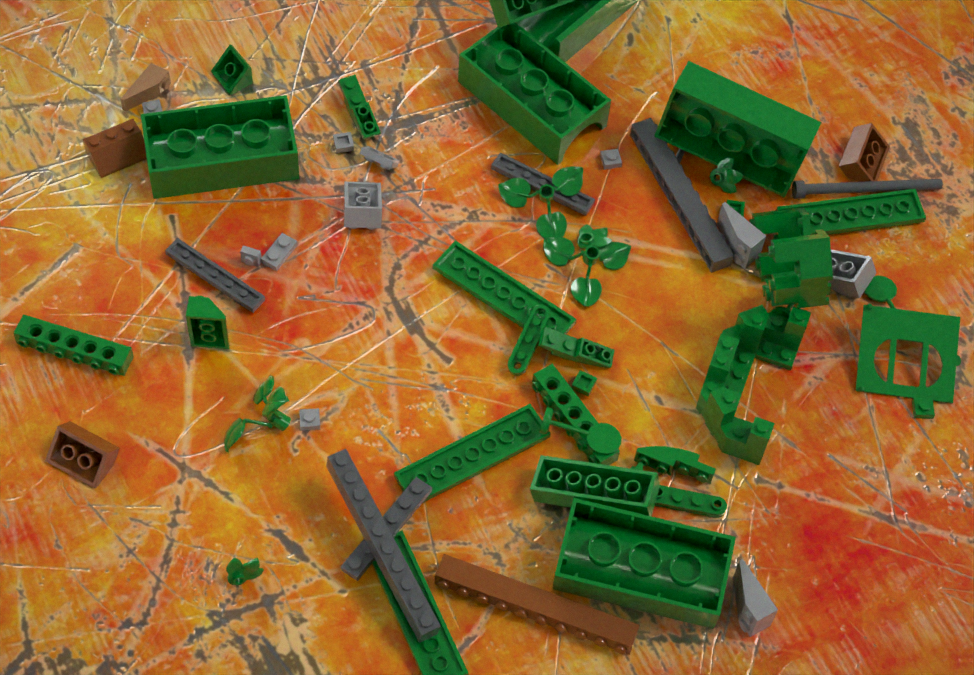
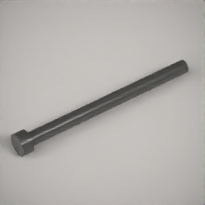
[792,179,943,199]

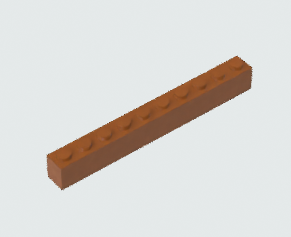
[435,554,640,655]

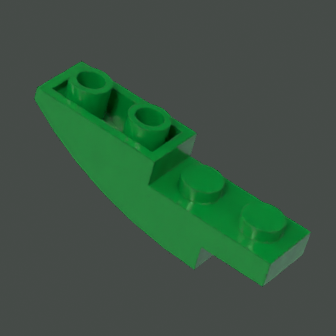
[338,75,381,139]
[538,327,615,368]
[634,446,716,484]

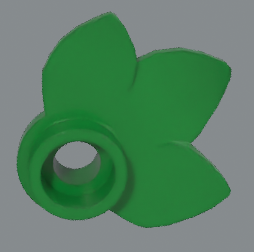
[710,157,744,193]
[577,224,612,249]
[226,558,264,585]

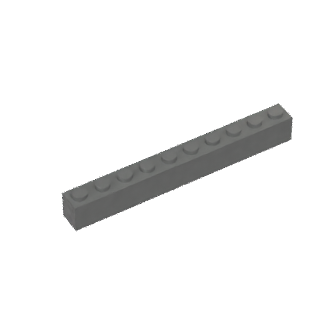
[630,118,734,273]
[326,449,441,643]

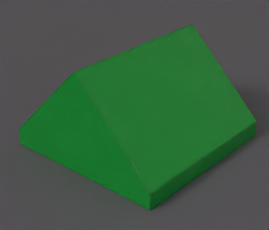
[211,44,253,95]

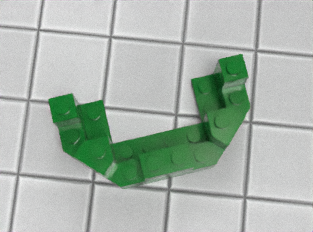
[749,207,833,308]
[696,304,811,465]

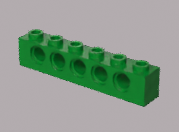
[13,314,134,376]
[532,363,620,465]

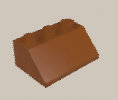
[83,119,147,178]
[839,123,890,182]
[45,421,120,488]

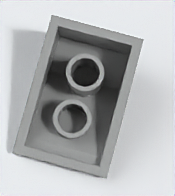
[344,181,382,229]
[717,202,766,269]
[828,249,876,298]
[733,559,778,637]

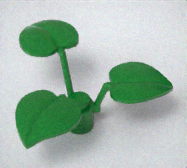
[498,166,583,238]
[543,237,631,307]
[224,375,291,453]

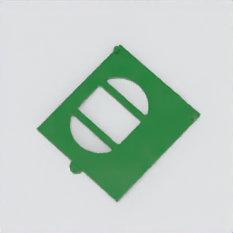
[856,304,961,403]

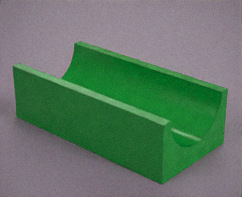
[516,0,639,62]
[458,22,611,165]
[654,61,822,198]
[141,95,300,199]
[552,498,736,629]

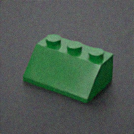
[186,296,230,349]

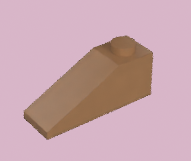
[121,63,171,111]

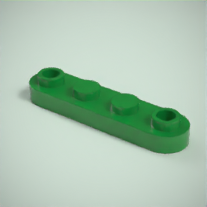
[508,304,551,376]
[655,485,727,518]

